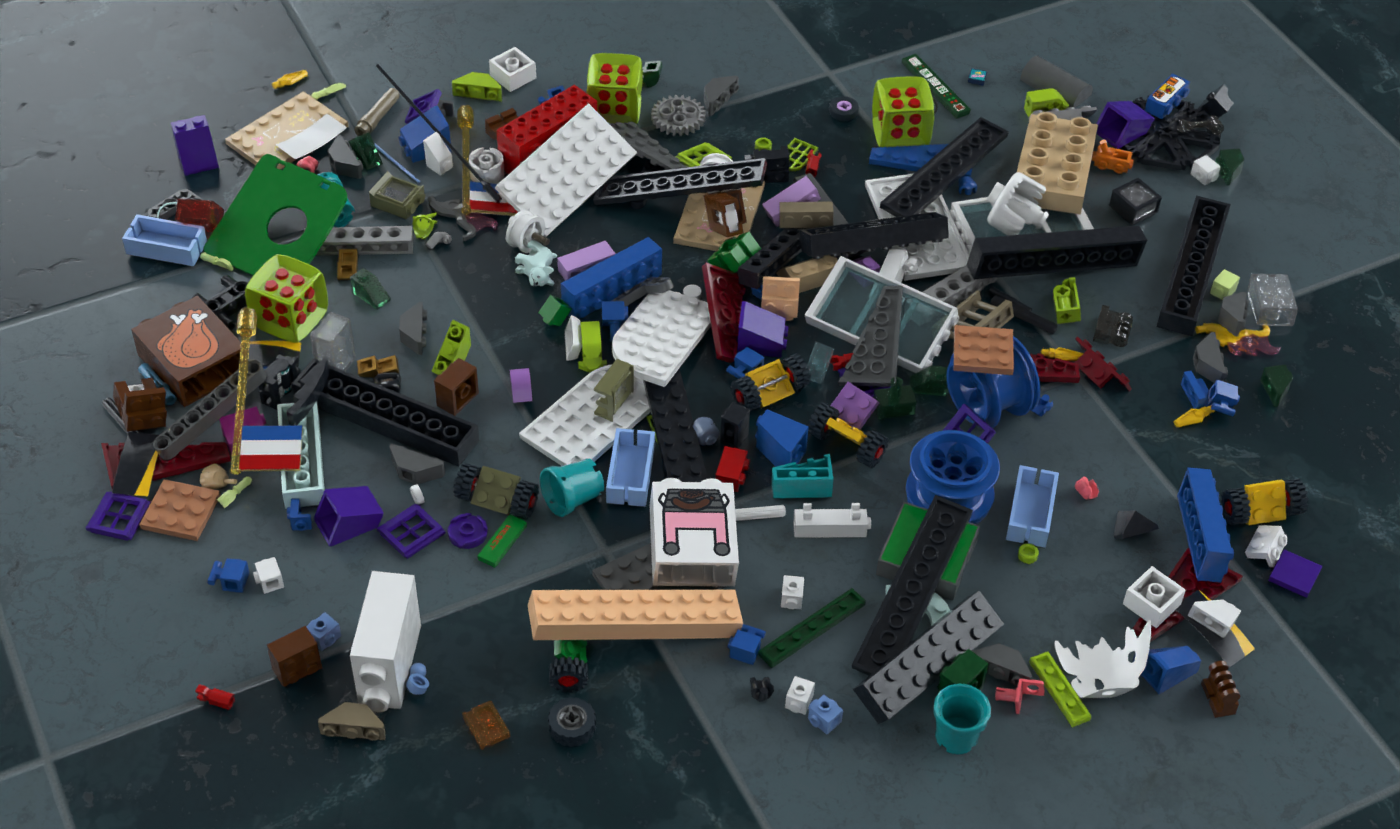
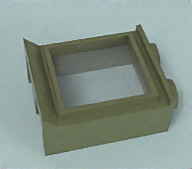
[369,171,426,220]
[594,359,634,422]

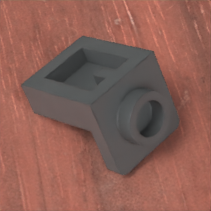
[437,100,454,118]

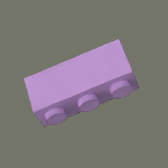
[762,176,821,227]
[557,240,615,281]

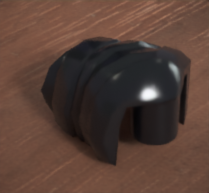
[750,677,774,702]

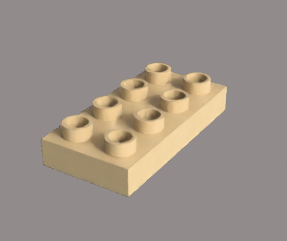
[1017,112,1098,215]

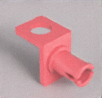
[995,679,1044,714]

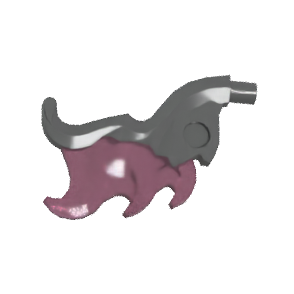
[428,195,497,241]

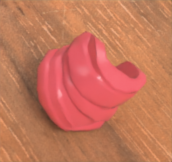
[297,156,319,173]
[1075,477,1099,500]

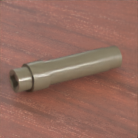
[354,88,400,138]

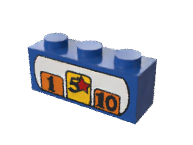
[1145,74,1190,119]

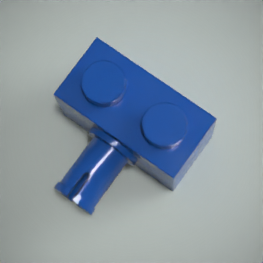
[602,301,628,342]

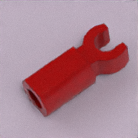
[805,149,822,177]
[830,353,853,370]
[195,684,235,710]

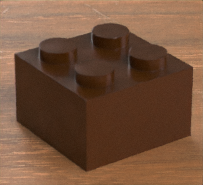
[434,358,479,416]
[267,626,322,687]

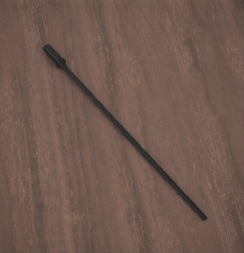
[376,64,502,203]

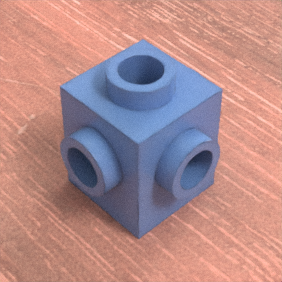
[306,612,341,651]
[808,695,843,734]

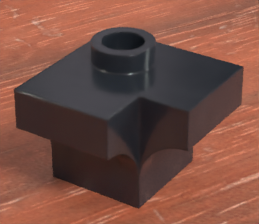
[1200,85,1234,120]

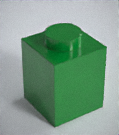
[538,295,572,326]

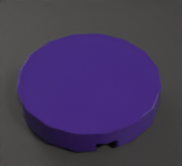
[447,513,488,549]

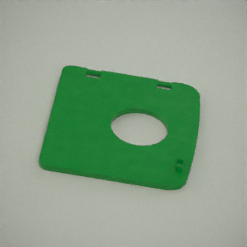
[204,154,347,276]

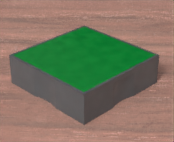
[876,502,980,600]

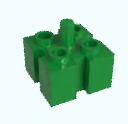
[707,231,761,273]

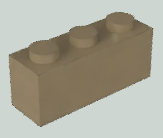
[779,202,834,228]

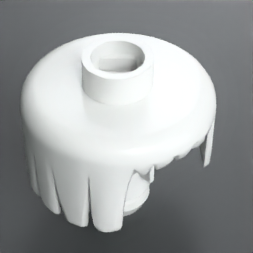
[987,172,1049,236]

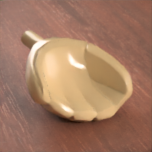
[200,464,237,489]

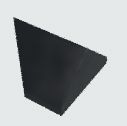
[1114,511,1159,539]

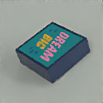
[968,68,987,86]

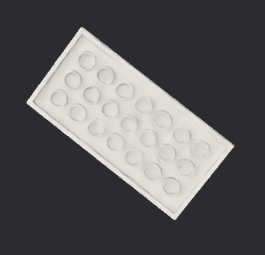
[495,103,637,237]
[865,174,969,281]

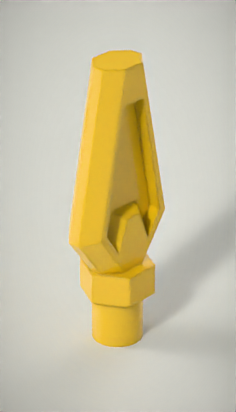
[272,70,308,89]
[1041,347,1084,361]
[1174,405,1214,427]

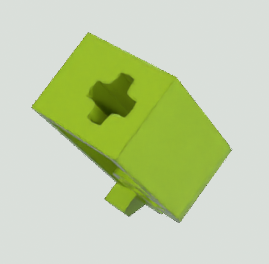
[1024,88,1069,117]
[1053,277,1081,324]
[578,321,607,372]

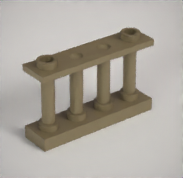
[931,290,1014,341]

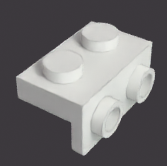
[1245,525,1287,567]

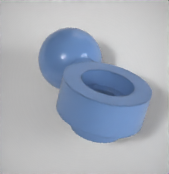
[406,663,429,695]

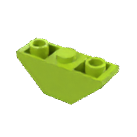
[452,72,502,101]
[431,320,471,375]

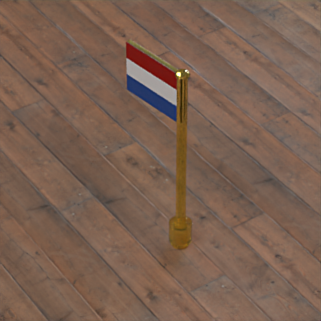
[457,105,518,216]
[229,308,303,475]

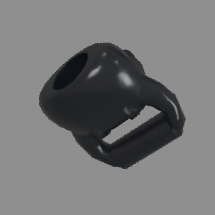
[373,372,401,393]

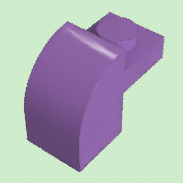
[510,368,532,403]

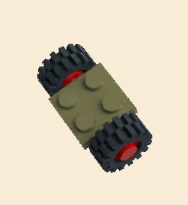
[453,463,539,519]

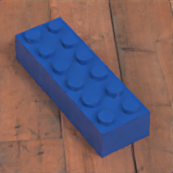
[561,237,662,319]
[1177,467,1234,582]

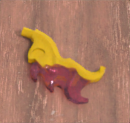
[1195,323,1281,356]

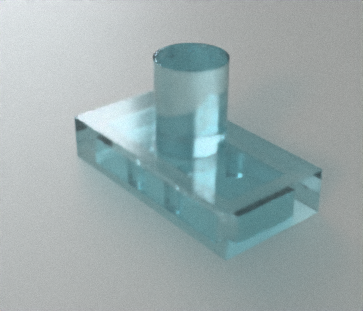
[807,342,835,384]

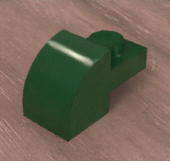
[642,61,662,88]

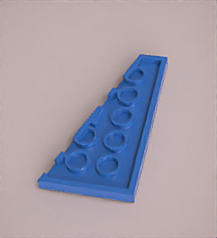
[869,144,973,177]

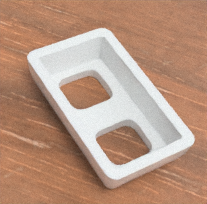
[565,315,582,360]

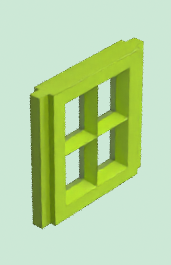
[675,143,732,167]

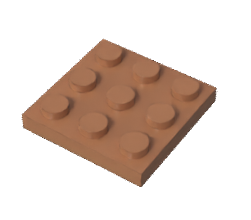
[953,325,1014,375]
[139,479,221,541]

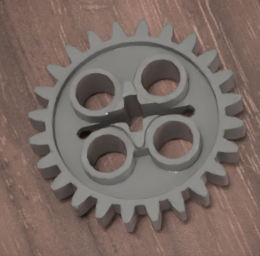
[651,95,706,136]

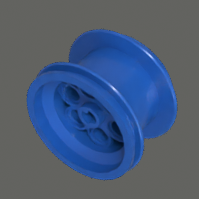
[947,336,1040,428]
[906,430,1000,524]

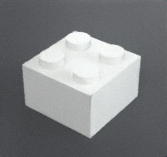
[489,47,536,92]
[1123,566,1186,628]

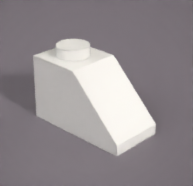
[423,132,453,176]
[1188,600,1241,638]

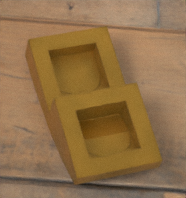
[337,249,358,280]
[357,355,399,377]

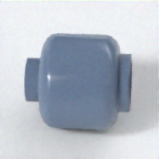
[693,417,719,445]

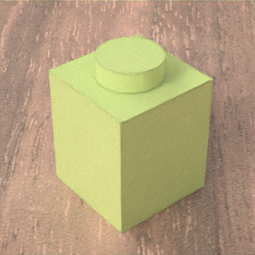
[1210,269,1240,300]

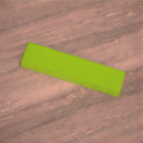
[1029,651,1092,727]

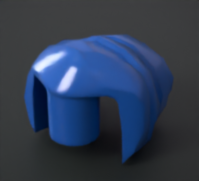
[958,176,977,195]
[1031,394,1053,416]

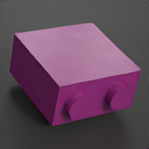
[219,406,266,457]

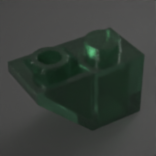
[1216,149,1245,185]

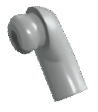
[425,232,452,250]

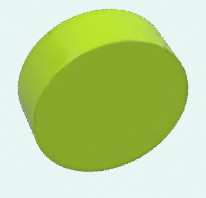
[755,138,772,151]
[1018,544,1039,564]

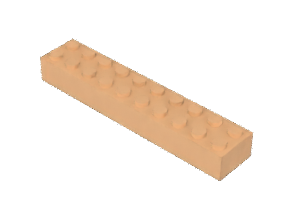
[528,590,743,640]

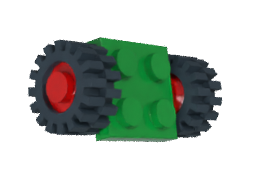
[549,640,588,693]

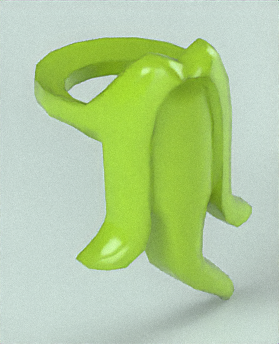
[412,212,438,240]

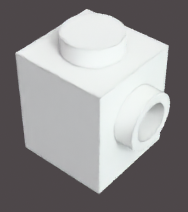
[1191,155,1221,185]
[253,557,284,594]
[781,575,804,609]
[785,676,815,714]

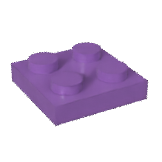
[830,382,879,430]

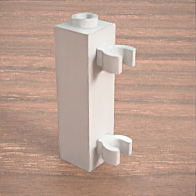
[869,249,919,309]
[793,503,871,538]

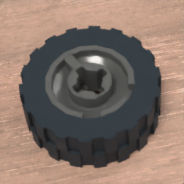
[548,697,596,747]

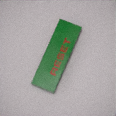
[478,514,527,568]

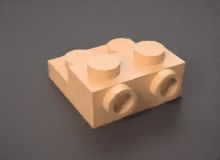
[761,276,800,321]

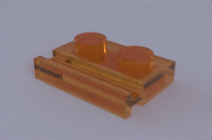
[463,700,510,750]

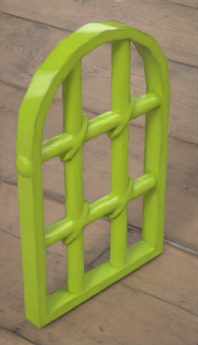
[788,138,818,171]

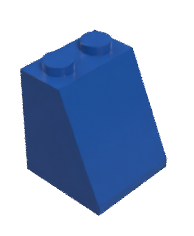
[399,105,451,163]
[755,409,809,467]

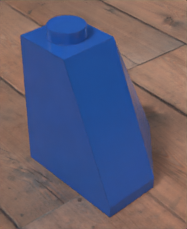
[1132,646,1202,694]

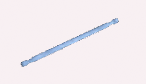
[368,139,420,184]

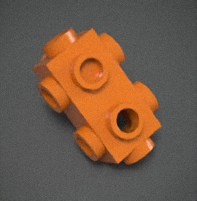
[1091,140,1134,174]

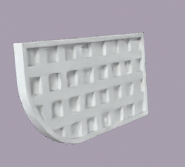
[612,290,711,387]
[519,364,650,466]

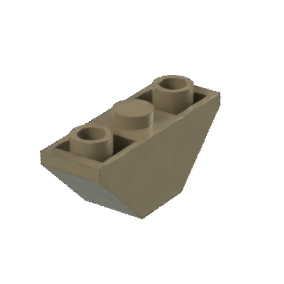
[318,702,386,740]

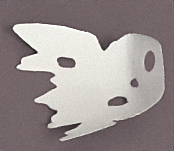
[1055,620,1151,698]

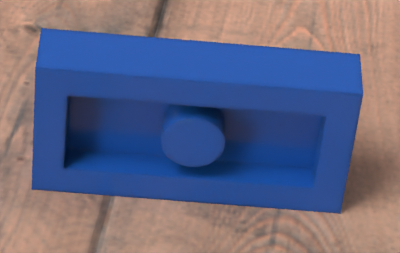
[1181,371,1210,409]

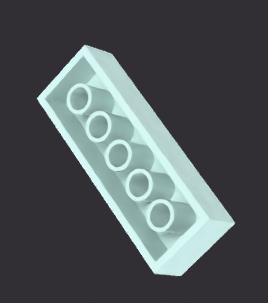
[277,401,324,509]

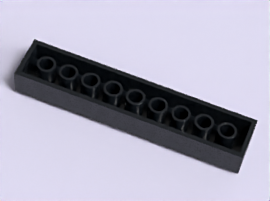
[1156,195,1231,336]
[967,226,1147,280]
[292,359,479,467]

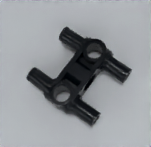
[192,274,248,331]

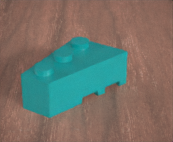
[772,454,833,499]

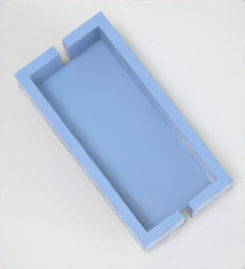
[122,214,207,266]
[606,428,655,507]
[1006,465,1059,548]

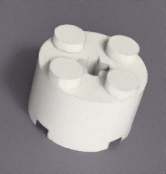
[469,147,504,184]

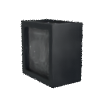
[1109,177,1162,225]

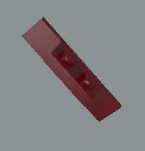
[1074,336,1132,391]

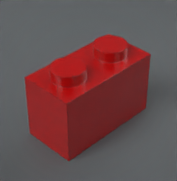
[715,446,750,492]

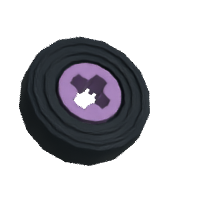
[829,96,859,121]

